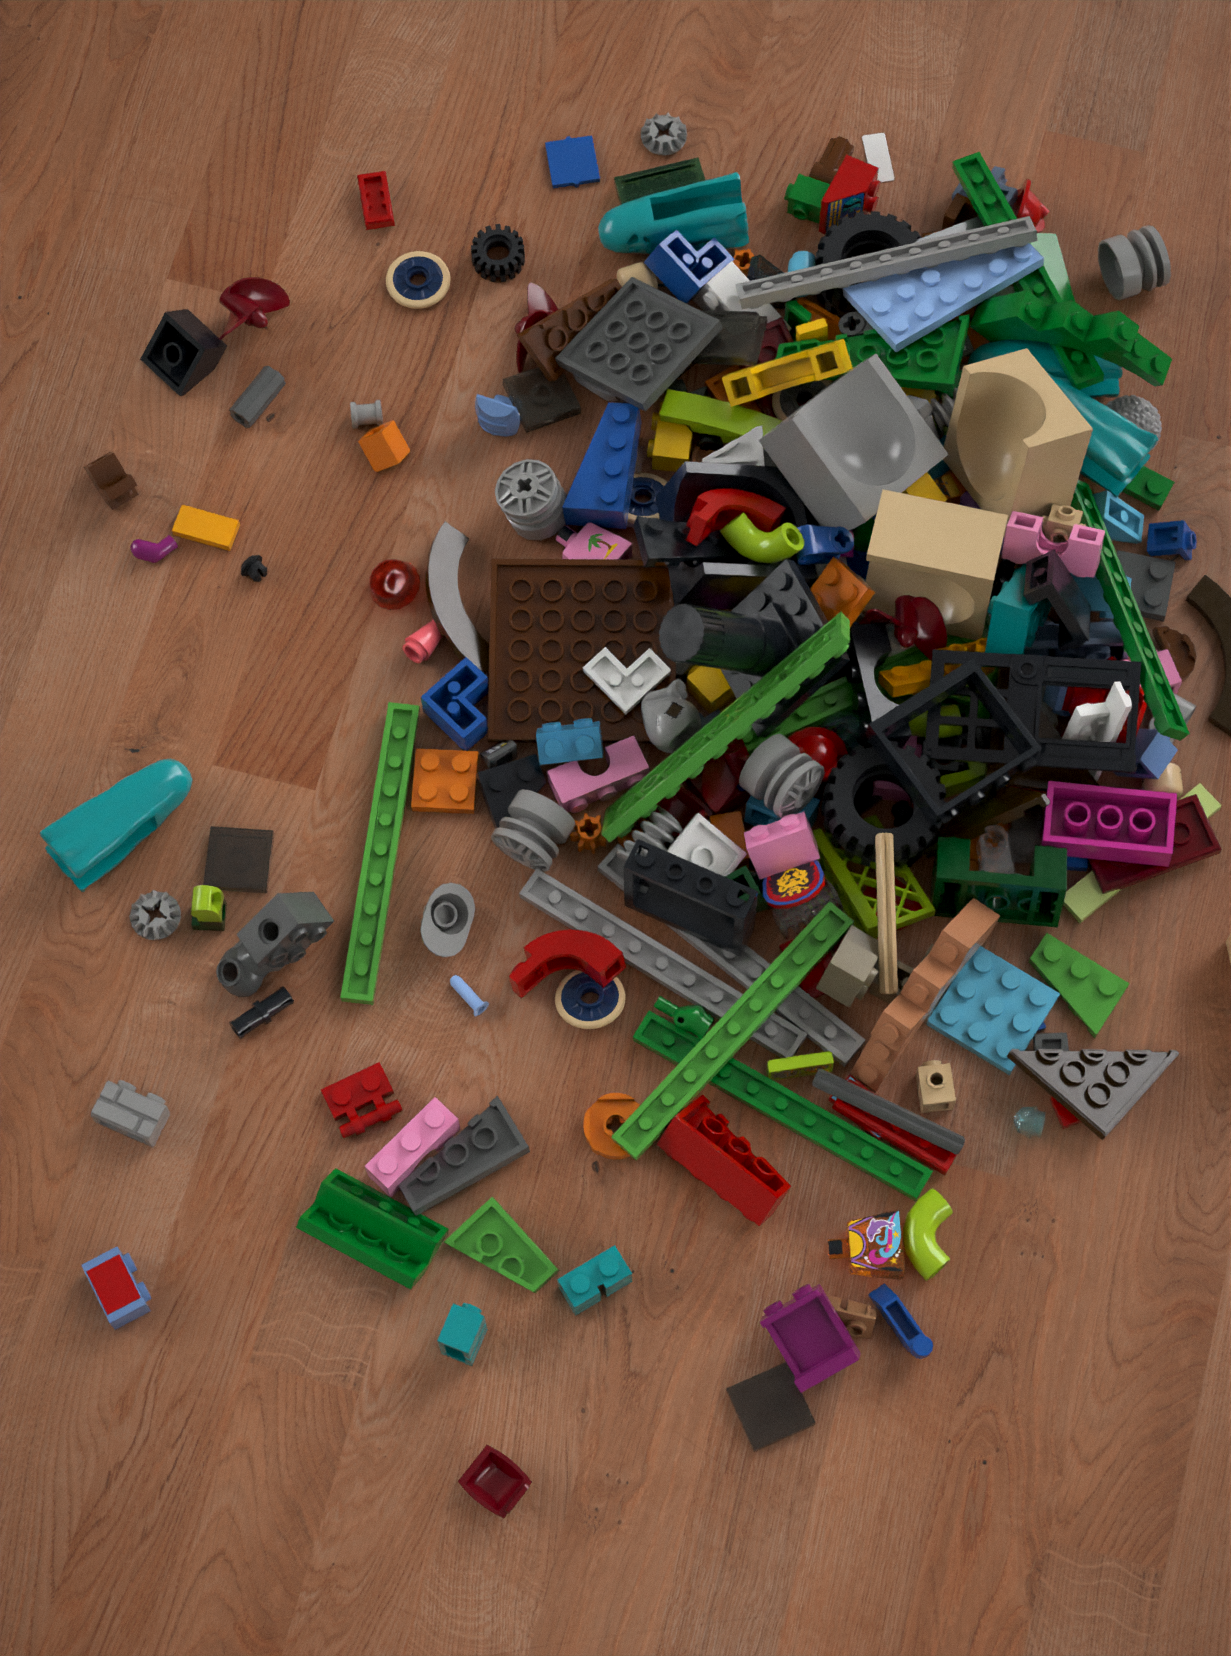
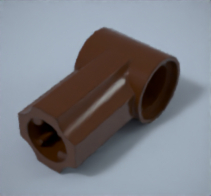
[809,136,854,184]

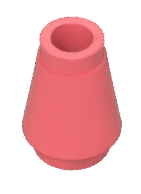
[402,619,443,663]

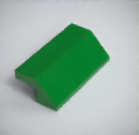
[296,1168,449,1290]

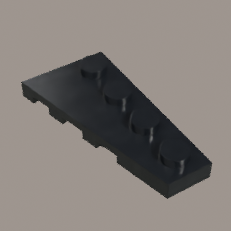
[633,516,755,567]

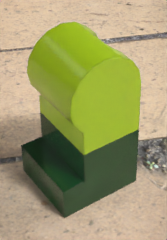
[191,885,227,931]

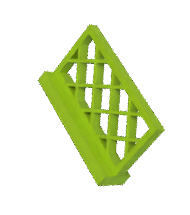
[813,815,935,939]

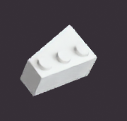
[693,261,792,337]

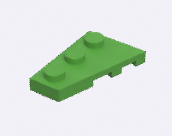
[1029,933,1130,1038]
[444,1197,560,1293]

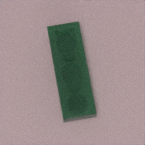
[614,157,705,205]

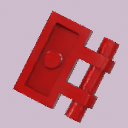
[321,1062,403,1139]

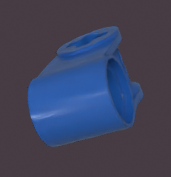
[796,525,854,565]

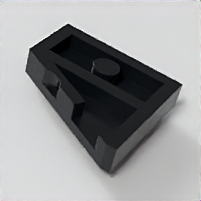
[476,754,546,829]

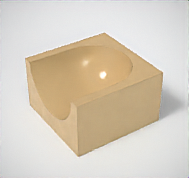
[943,348,1093,538]
[862,489,1008,640]

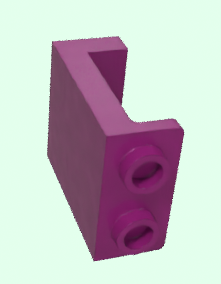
[760,1284,861,1393]

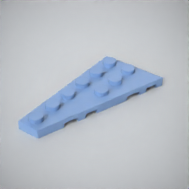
[843,243,1044,352]

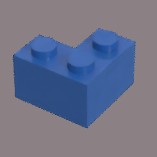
[644,230,734,304]
[421,657,489,751]

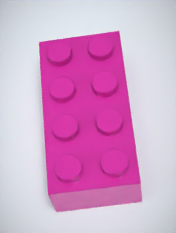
[1041,781,1177,867]

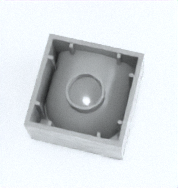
[758,353,948,531]

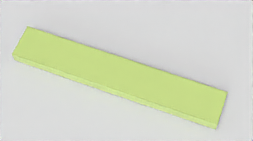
[1063,783,1222,923]

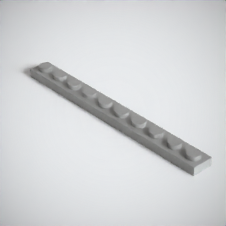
[736,216,1038,309]
[598,844,866,1067]
[519,868,807,1058]

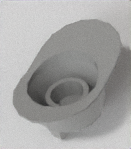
[420,883,475,958]

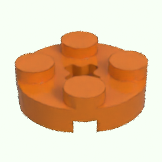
[583,1093,640,1160]

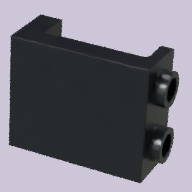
[1024,549,1091,652]

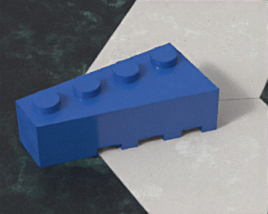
[562,402,642,529]

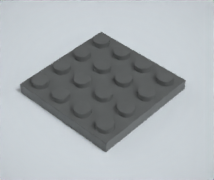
[555,277,723,412]

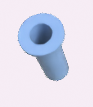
[450,975,489,1016]

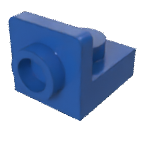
[1147,520,1197,560]

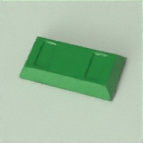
[784,300,812,342]

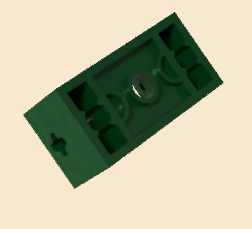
[930,836,1067,928]

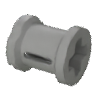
[350,400,383,429]

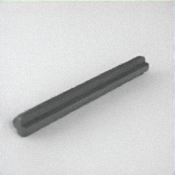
[812,1069,965,1154]

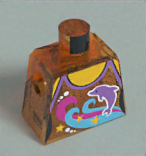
[827,1210,905,1280]

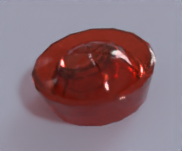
[369,559,420,610]

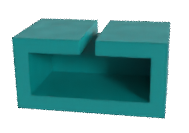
[557,1245,632,1316]
[437,1303,488,1366]

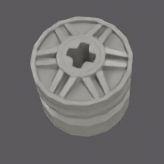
[1098,225,1171,301]
[495,459,567,540]
[739,734,825,819]
[491,789,575,872]

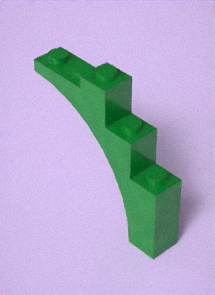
[969,290,1172,387]

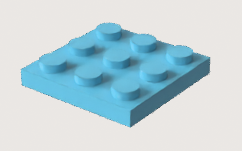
[926,946,1060,1075]

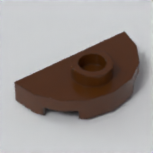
[1152,626,1197,682]

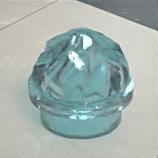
[1013,1106,1046,1138]

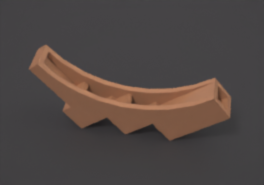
[850,898,1000,1092]

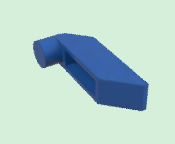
[868,1283,933,1359]

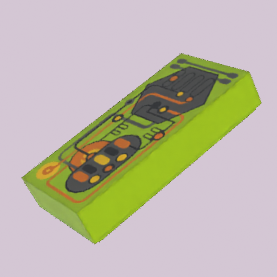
[766,1051,834,1080]

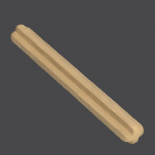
[875,833,898,994]

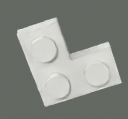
[583,647,671,715]

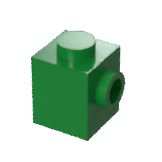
[784,174,830,224]

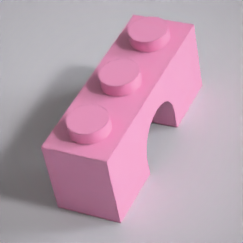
[1001,511,1105,578]
[547,736,649,813]
[365,1097,460,1198]

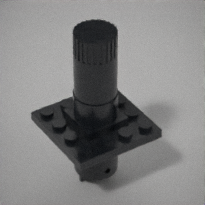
[659,559,850,738]

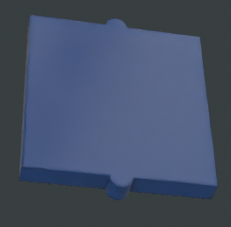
[545,135,600,188]

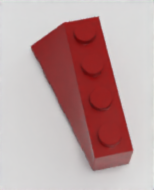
[657,1094,792,1226]

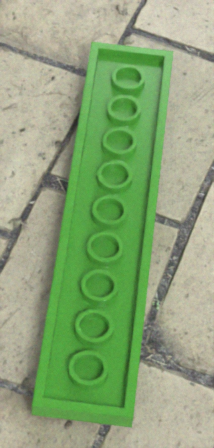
[601,612,850,842]

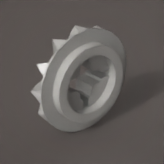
[641,112,687,155]
[129,890,181,940]

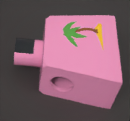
[556,523,632,560]

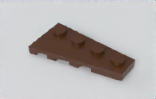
[517,279,622,382]

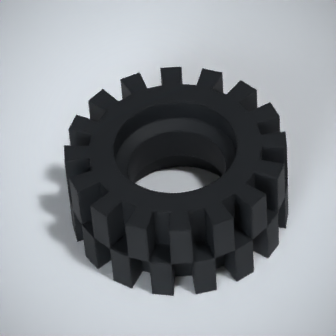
[471,224,525,282]

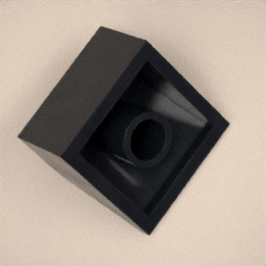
[140,309,227,396]

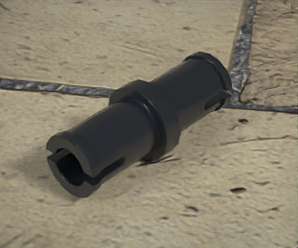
[229,986,294,1039]

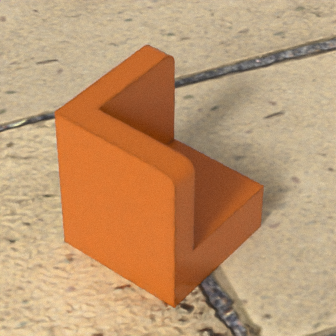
[358,420,410,472]

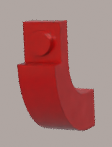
[686,489,786,546]
[509,929,626,999]

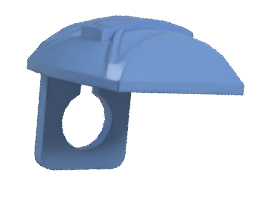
[475,394,523,437]

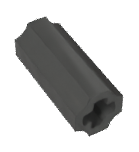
[229,366,286,428]

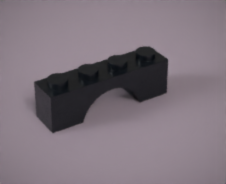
[846,623,912,749]

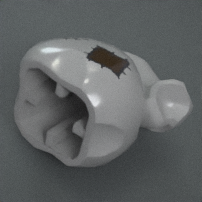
[641,679,701,754]

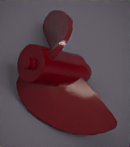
[219,277,290,340]
[514,283,559,373]
[866,595,947,661]
[702,738,751,812]

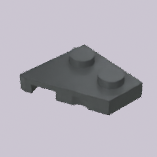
[1117,550,1176,621]

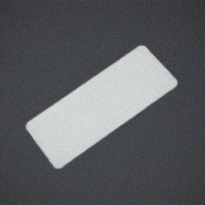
[862,133,894,182]

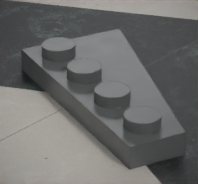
[398,1096,530,1216]

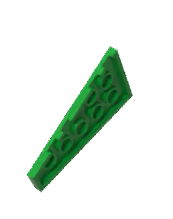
[775,315,970,392]

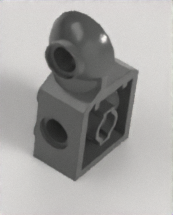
[216,891,334,997]

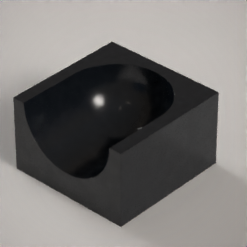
[656,461,818,609]

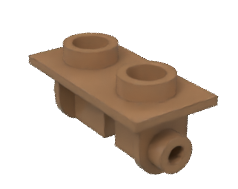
[827,1295,877,1339]

